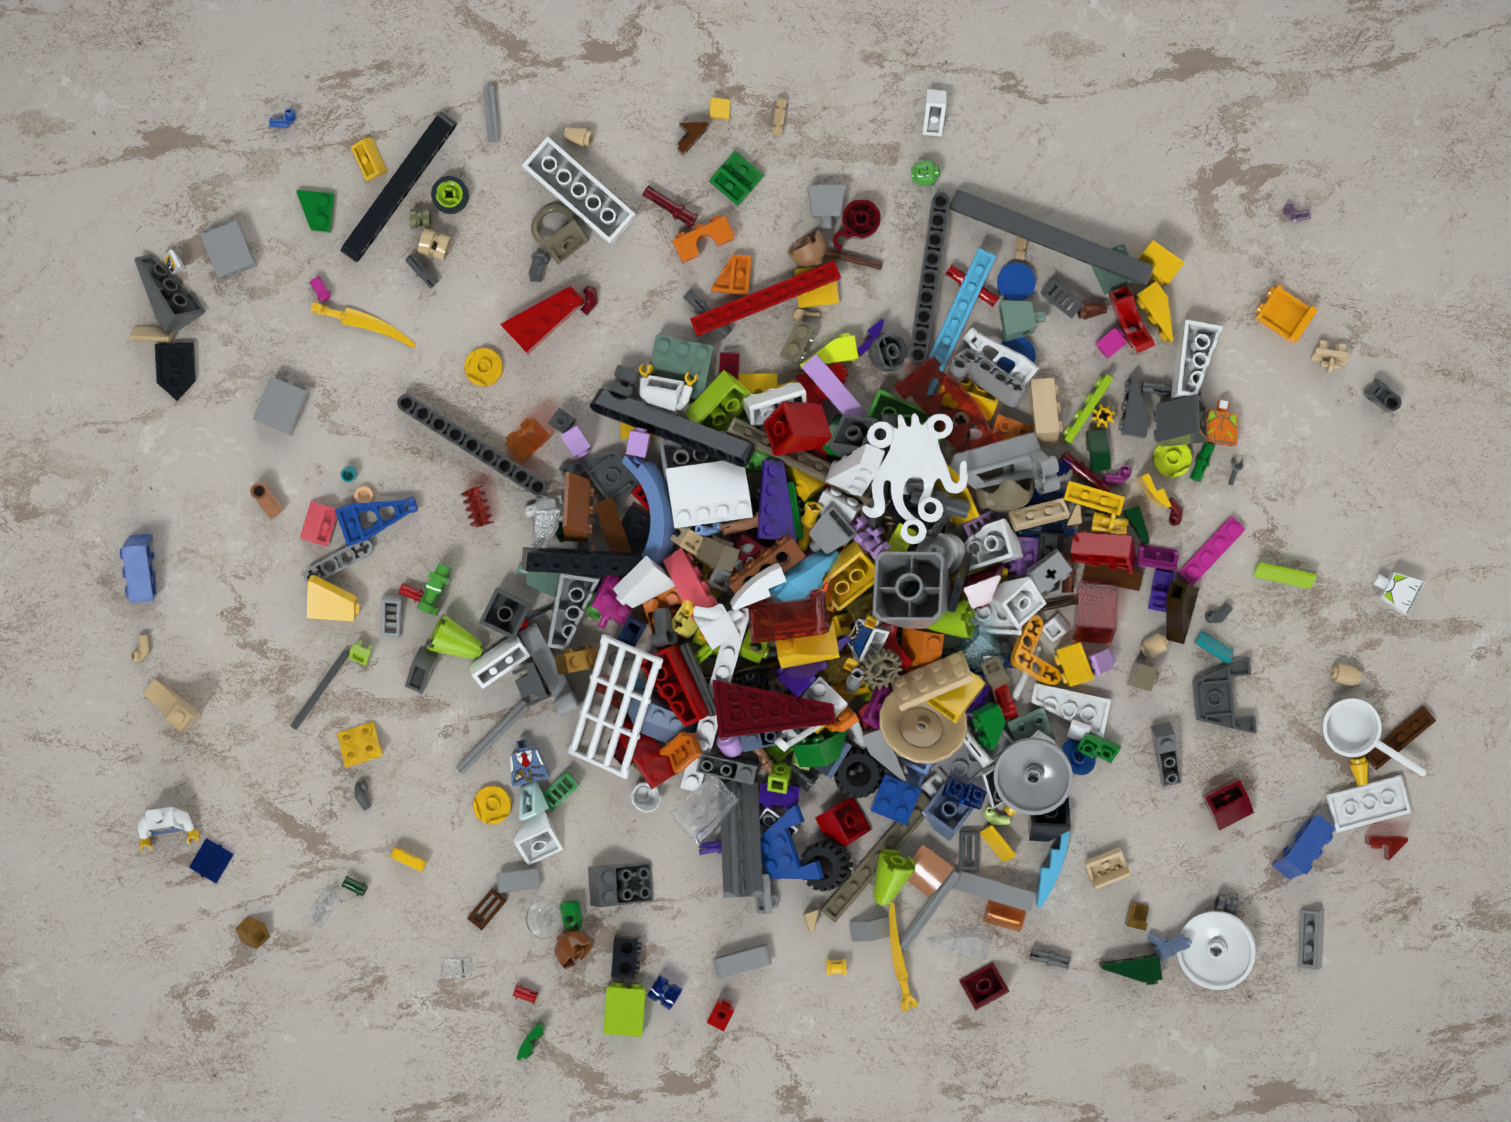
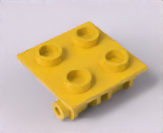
[337,721,384,768]

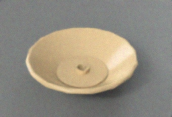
[879,691,968,763]

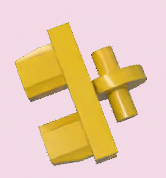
[1091,512,1129,535]

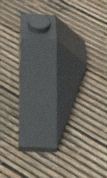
[134,254,206,333]

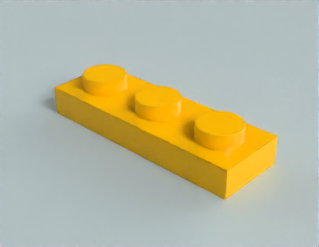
[1063,481,1125,516]

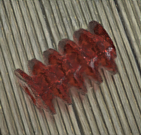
[461,485,495,528]

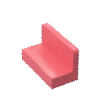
[300,501,337,547]

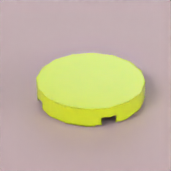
[1153,444,1192,478]

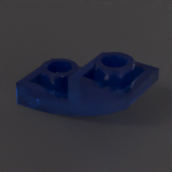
[941,776,987,810]

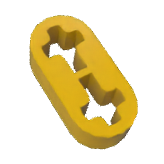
[390,847,427,872]

